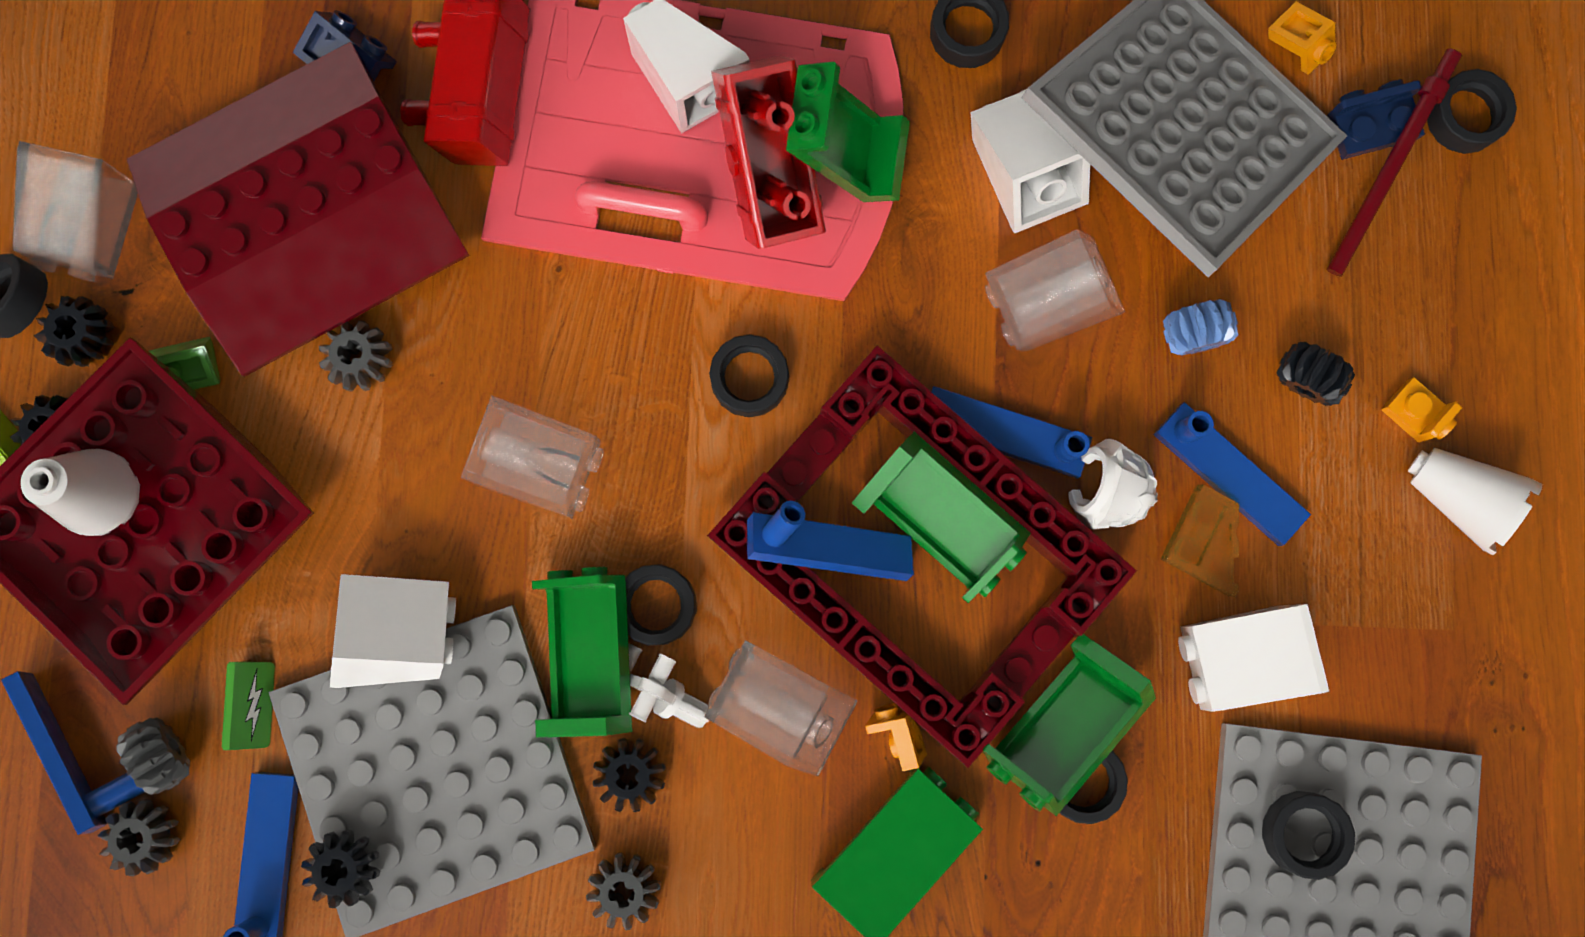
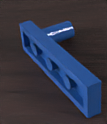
[931,386,1093,479]
[1153,402,1311,546]
[747,501,914,581]
[1,671,144,835]
[223,772,299,937]

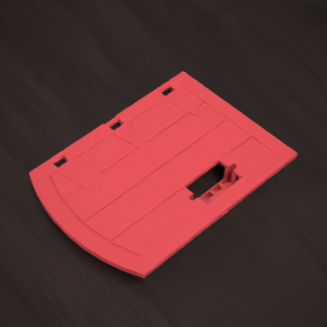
[481,0,903,301]

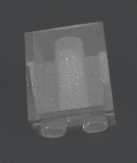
[13,141,138,281]
[985,229,1125,351]
[461,396,604,519]
[704,640,858,776]

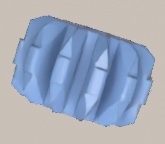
[1163,299,1239,356]

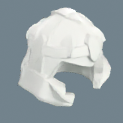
[1068,439,1158,530]

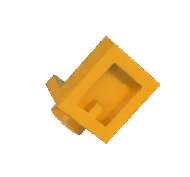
[1268,1,1336,75]
[1381,377,1463,443]
[865,703,927,771]

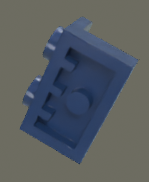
[293,10,397,81]
[1327,79,1425,160]

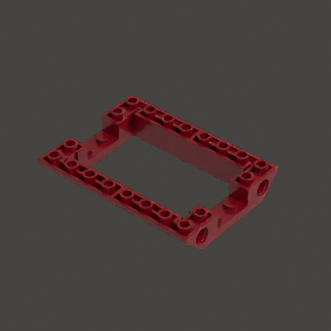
[707,345,1137,768]

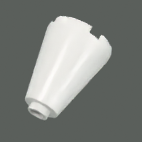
[1408,448,1543,555]
[21,449,140,536]

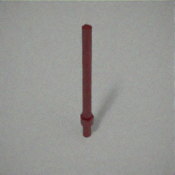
[1326,49,1462,277]

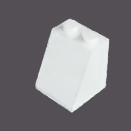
[623,0,750,134]
[970,89,1090,234]
[330,574,456,688]
[1178,604,1329,712]

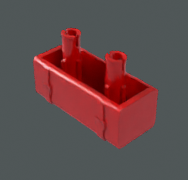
[400,0,530,166]
[711,56,826,249]

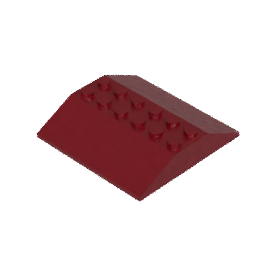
[127,42,470,377]
[0,337,314,705]

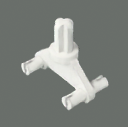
[628,643,711,728]

